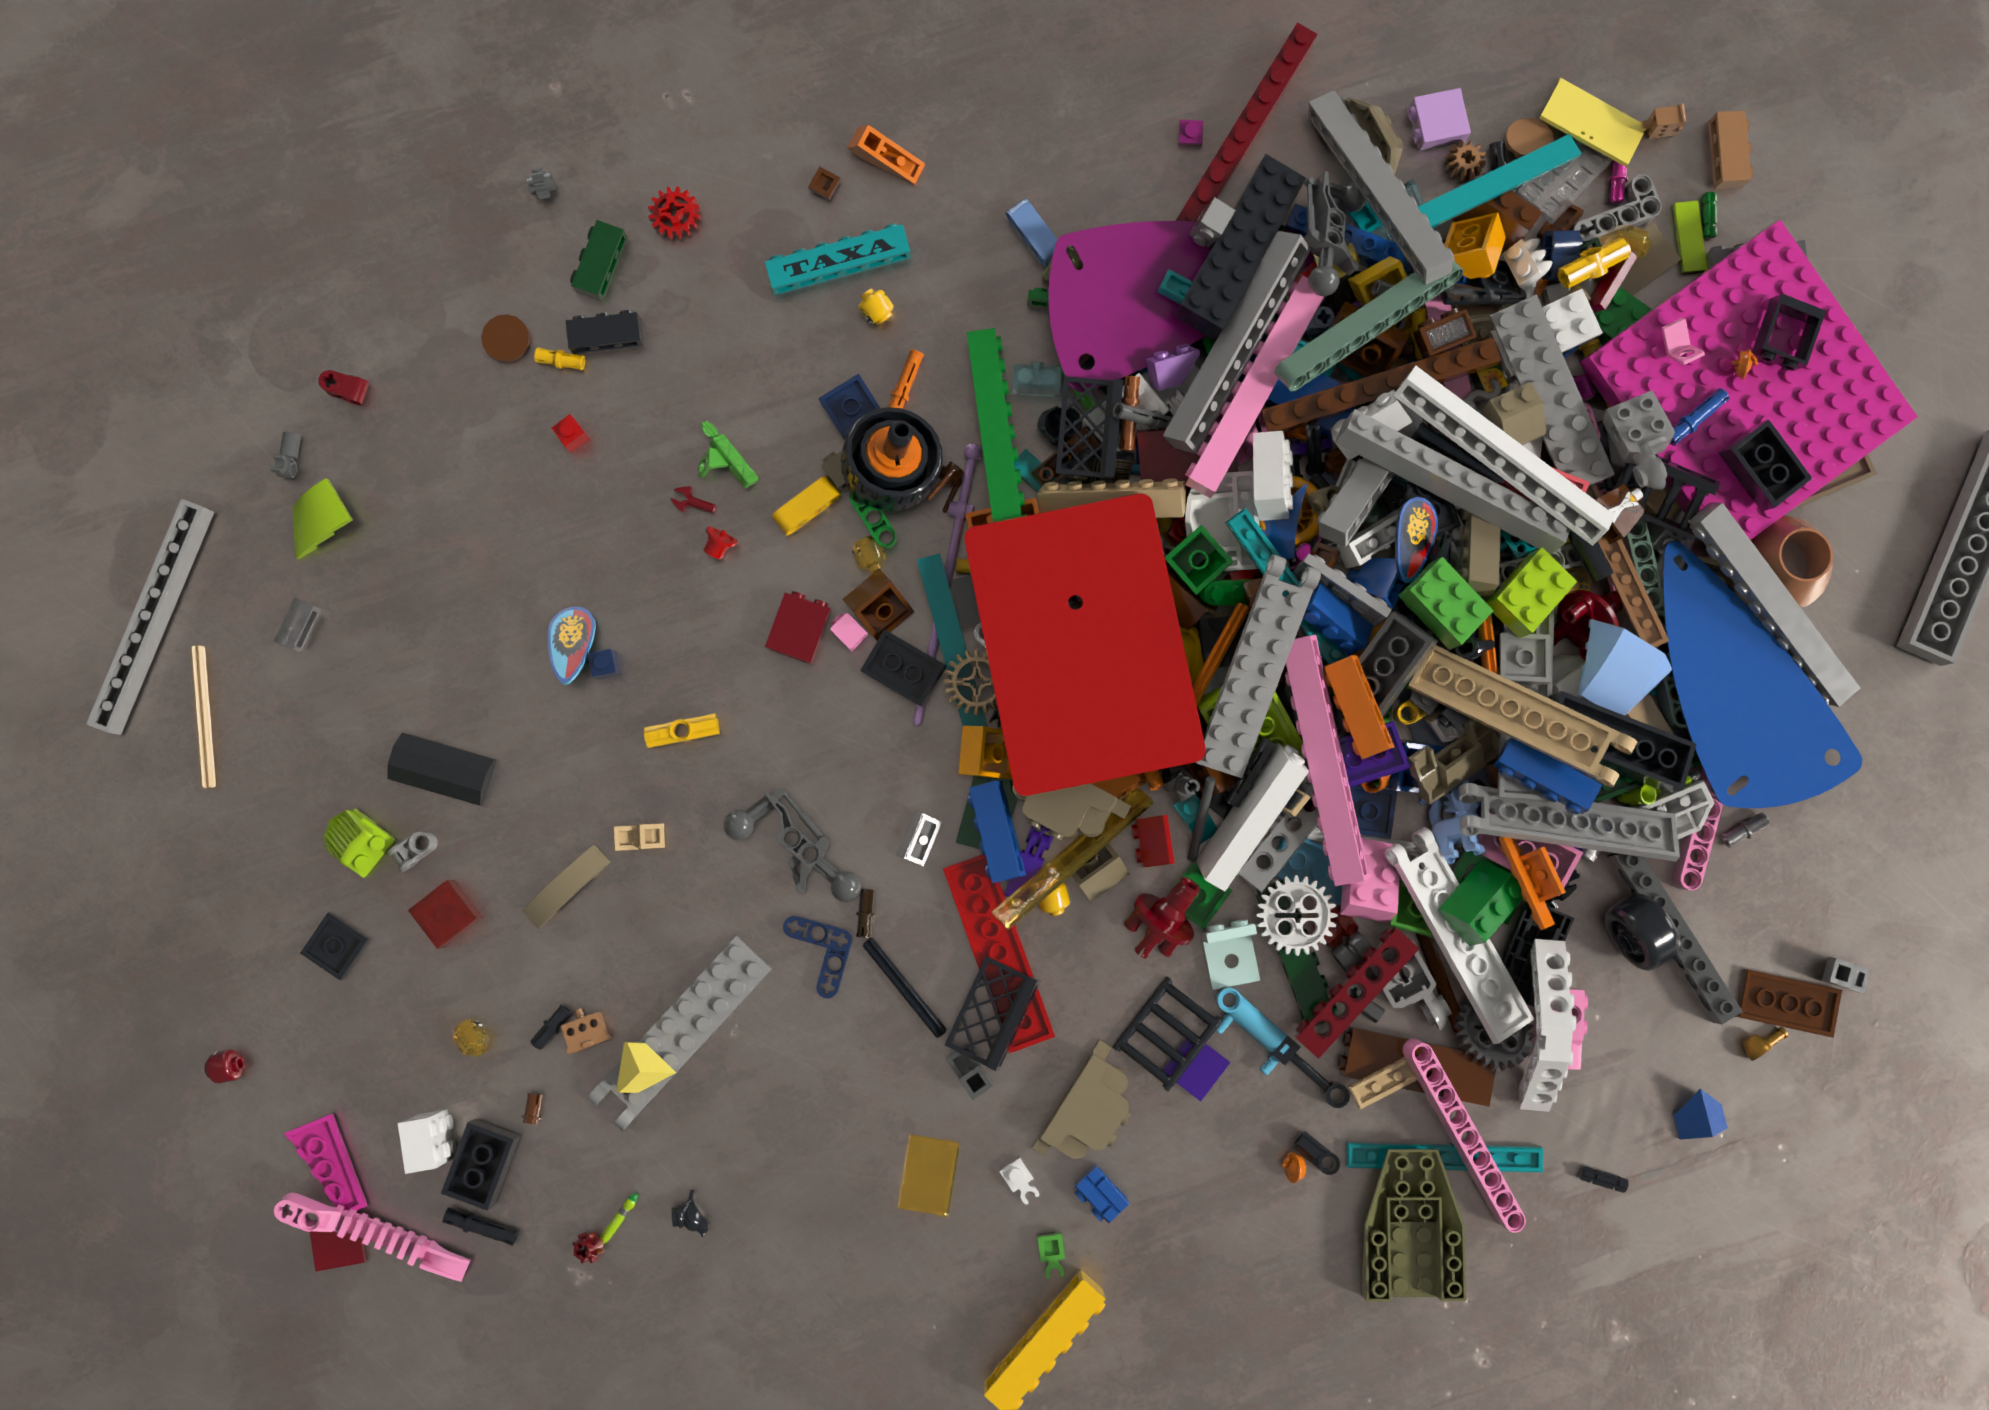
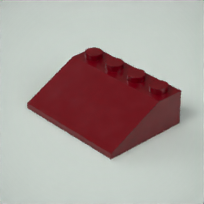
[1137,425,1238,502]

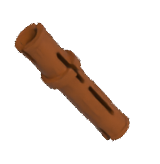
[1119,376,1140,450]

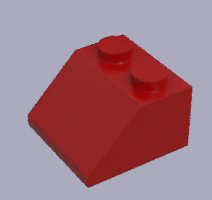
[1131,815,1175,868]

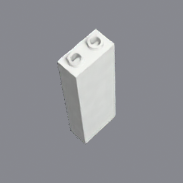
[1196,743,1309,891]

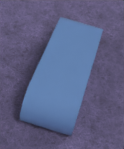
[1005,198,1058,267]

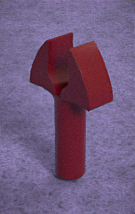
[671,486,716,513]

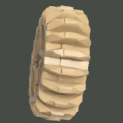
[943,649,997,715]

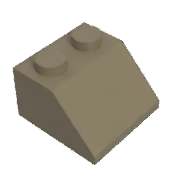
[1480,382,1546,445]
[1058,834,1130,902]

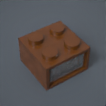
[1413,308,1477,359]

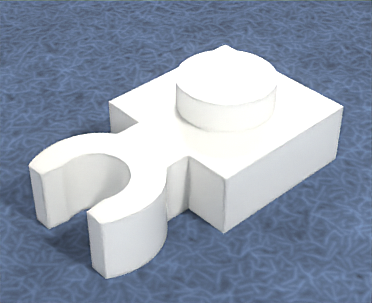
[999,1157,1039,1205]

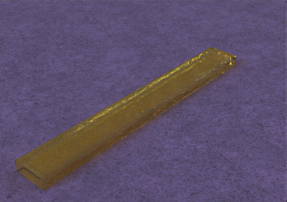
[992,788,1154,930]

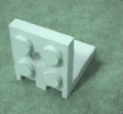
[1200,919,1260,990]

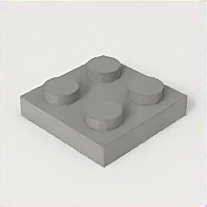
[1499,633,1551,685]

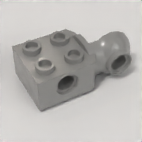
[1602,390,1675,490]
[1369,938,1452,1031]

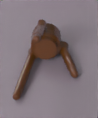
[927,461,964,513]

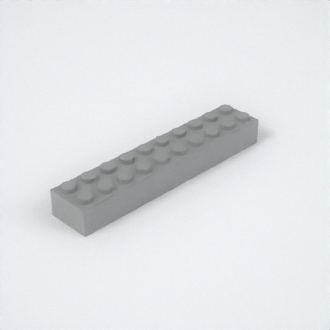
[1896,430,1989,666]

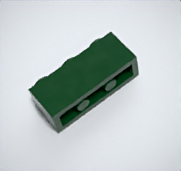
[570,220,627,302]

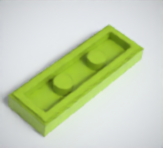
[1672,200,1707,274]

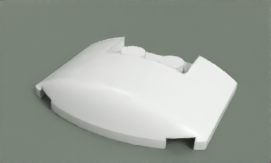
[1185,471,1259,571]

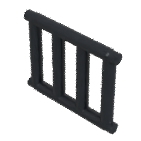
[1113,976,1223,1092]

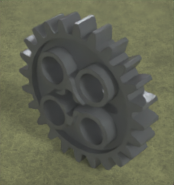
[1454,999,1535,1071]

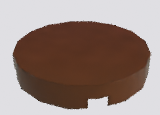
[481,314,531,363]

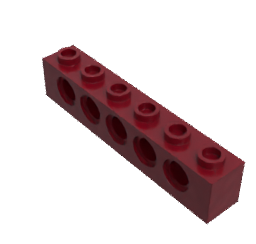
[1295,927,1420,1059]

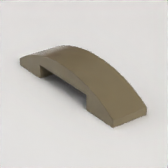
[523,845,611,929]

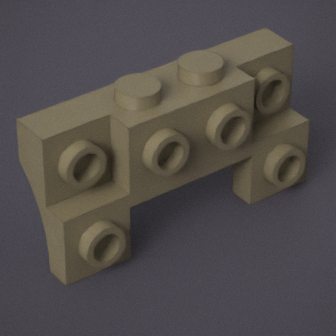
[1408,718,1499,805]

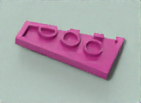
[284,1113,368,1210]

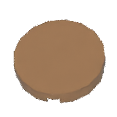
[1505,118,1554,158]

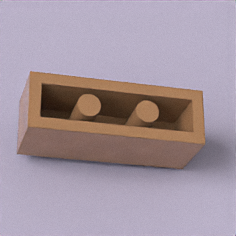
[1709,111,1753,189]

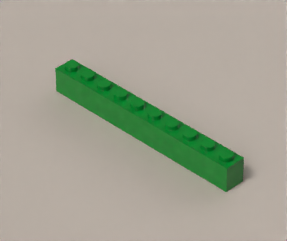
[967,328,1026,523]

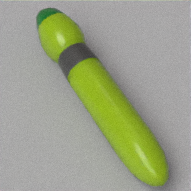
[600,1193,638,1244]

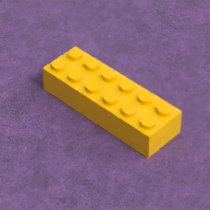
[984,1270,1106,1410]

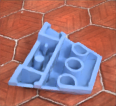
[1578,619,1672,715]

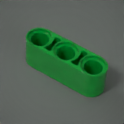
[849,491,898,550]

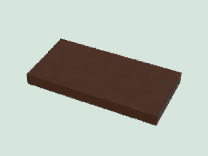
[1735,969,1842,1038]

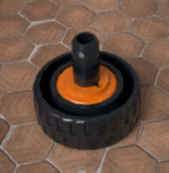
[841,407,943,511]

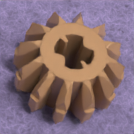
[1445,140,1486,182]

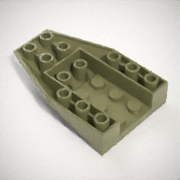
[1361,1149,1466,1302]

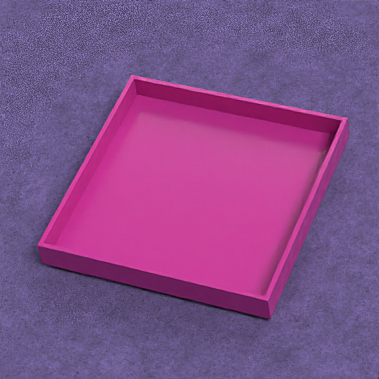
[1579,220,1918,540]

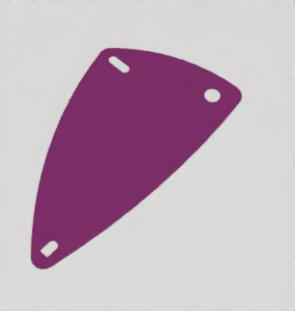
[1048,221,1314,392]

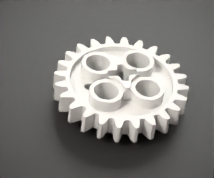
[1256,875,1337,956]

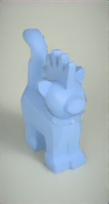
[1420,779,1486,864]

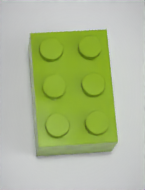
[1486,547,1577,638]

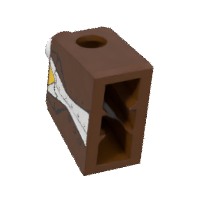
[1595,485,1644,544]

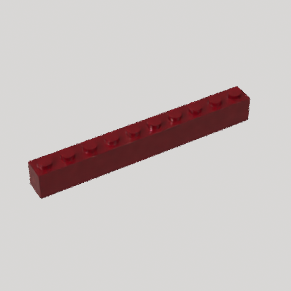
[1176,22,1318,222]

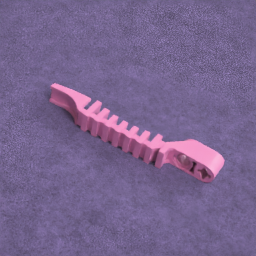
[274,1192,471,1282]

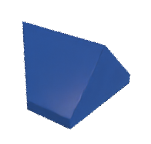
[1673,1089,1728,1140]

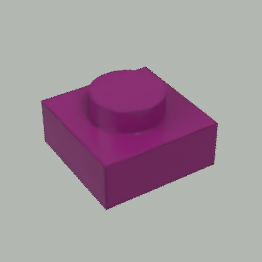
[1178,120,1203,147]
[1573,374,1595,402]

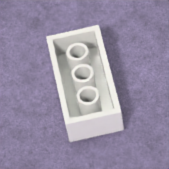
[1488,289,1603,378]

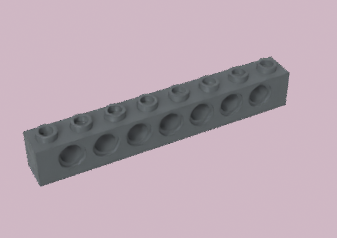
[1606,853,1743,1025]

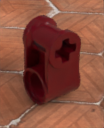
[318,370,370,405]

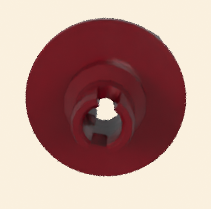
[1553,590,1623,661]
[1124,877,1200,959]

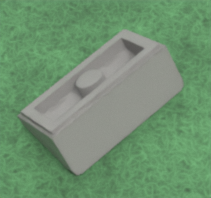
[897,811,942,866]

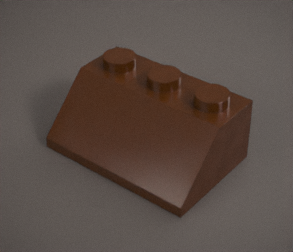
[1450,172,1543,255]

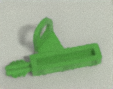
[697,421,758,488]

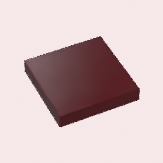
[310,1212,367,1272]

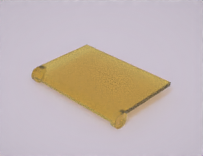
[899,1135,960,1217]

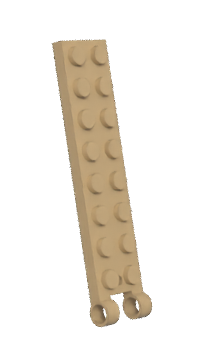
[1408,645,1637,787]

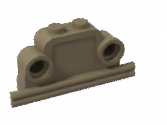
[1013,783,1131,840]
[1032,1040,1131,1159]

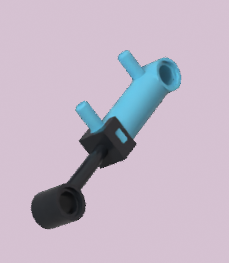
[1215,987,1350,1108]

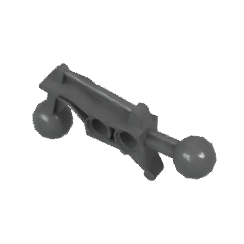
[1304,171,1367,297]
[723,788,862,902]

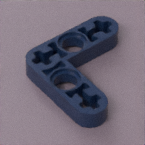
[783,916,852,999]

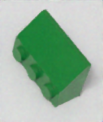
[1437,860,1523,946]

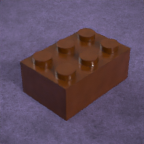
[1330,301,1409,377]

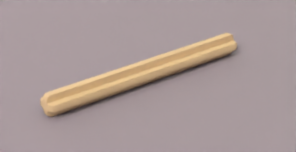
[190,645,216,789]

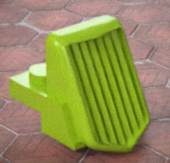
[323,808,395,878]

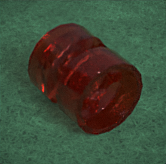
[1312,904,1359,950]

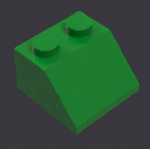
[1165,525,1234,595]

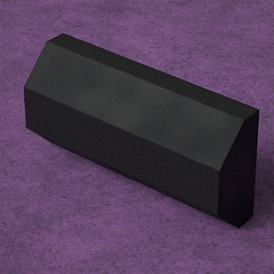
[387,733,496,806]
[1502,901,1574,1008]

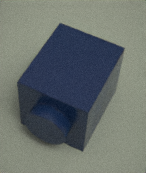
[587,649,621,680]

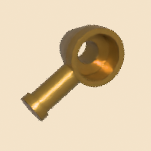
[1743,1027,1789,1061]

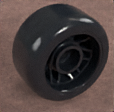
[1605,893,1681,971]

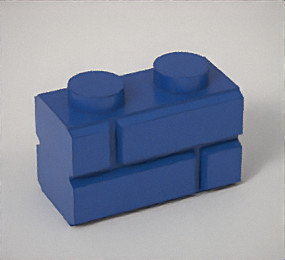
[1074,1164,1130,1224]

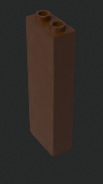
[1338,1026,1497,1107]

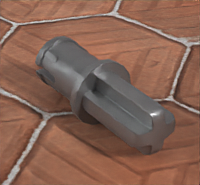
[1721,813,1770,848]

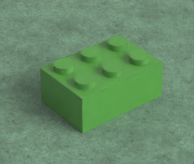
[1399,557,1493,650]

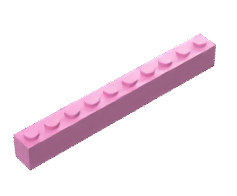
[1185,275,1324,499]
[1285,635,1370,886]

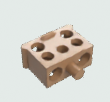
[1641,104,1687,139]
[561,1008,612,1054]

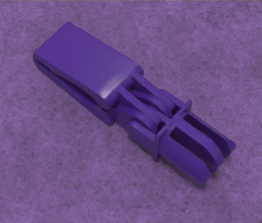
[1004,825,1053,904]

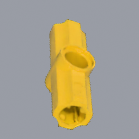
[1557,237,1631,288]
[644,713,720,748]

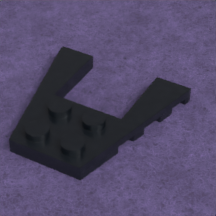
[1440,239,1527,305]

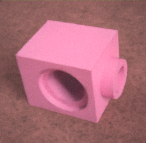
[830,612,869,652]

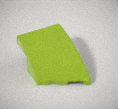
[292,478,353,559]

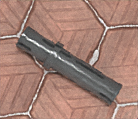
[1113,402,1173,430]

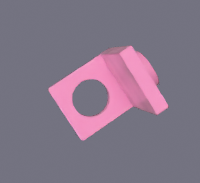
[1662,318,1705,365]

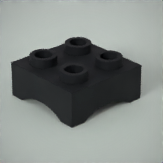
[1197,614,1248,668]

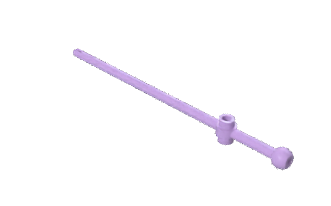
[913,444,983,725]

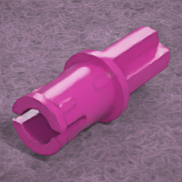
[1609,160,1628,204]

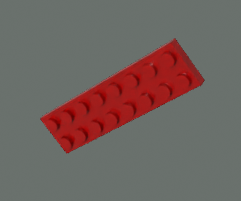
[943,854,1055,1054]

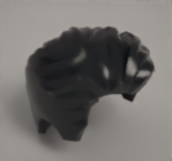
[1037,406,1082,446]

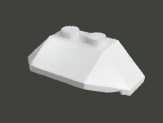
[1625,780,1714,839]

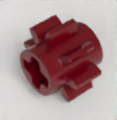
[572,1232,604,1264]

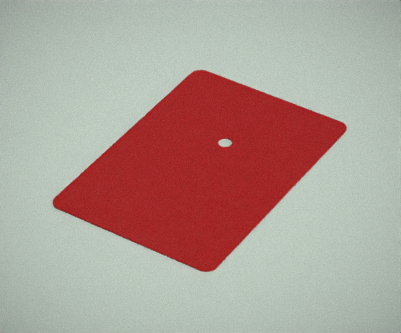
[964,493,1206,796]

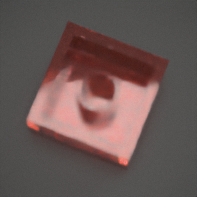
[408,880,483,949]

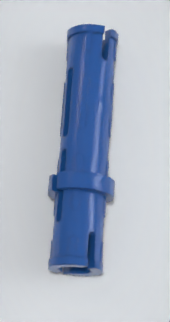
[1669,388,1730,446]

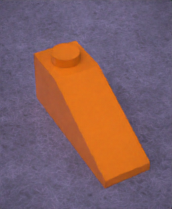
[847,125,925,185]

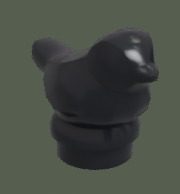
[1450,636,1495,661]
[672,1190,710,1237]

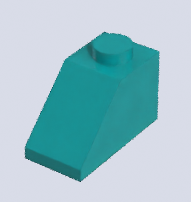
[1171,794,1218,845]

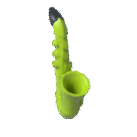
[1617,773,1700,806]

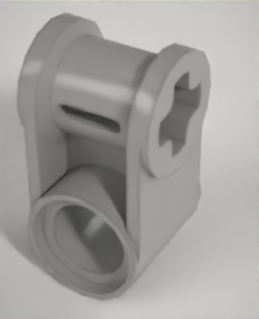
[387,832,438,873]

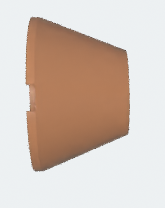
[1751,516,1833,608]

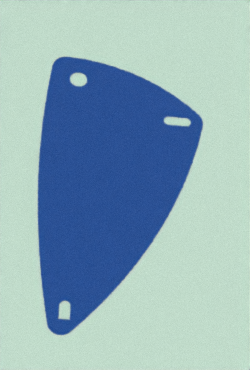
[1664,541,1862,808]

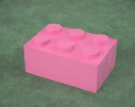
[1340,838,1399,924]

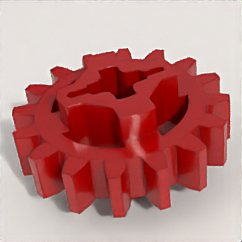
[648,186,700,240]

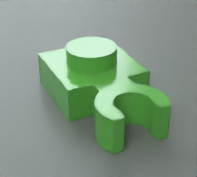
[1037,1232,1065,1279]

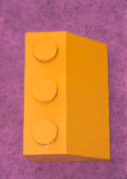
[1444,212,1506,279]

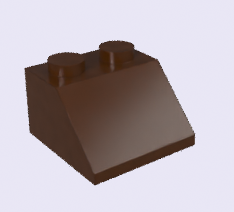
[842,569,915,641]

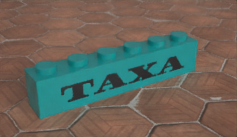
[765,224,911,295]

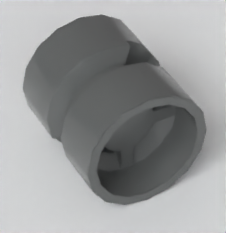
[1330,930,1372,973]

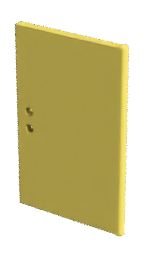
[1539,78,1647,167]

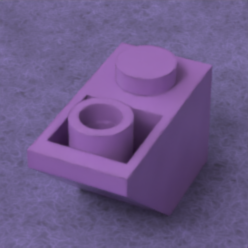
[1146,344,1200,391]

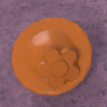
[1732,349,1758,380]
[1281,1152,1306,1183]

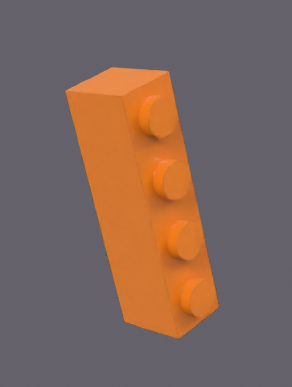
[1324,655,1394,759]

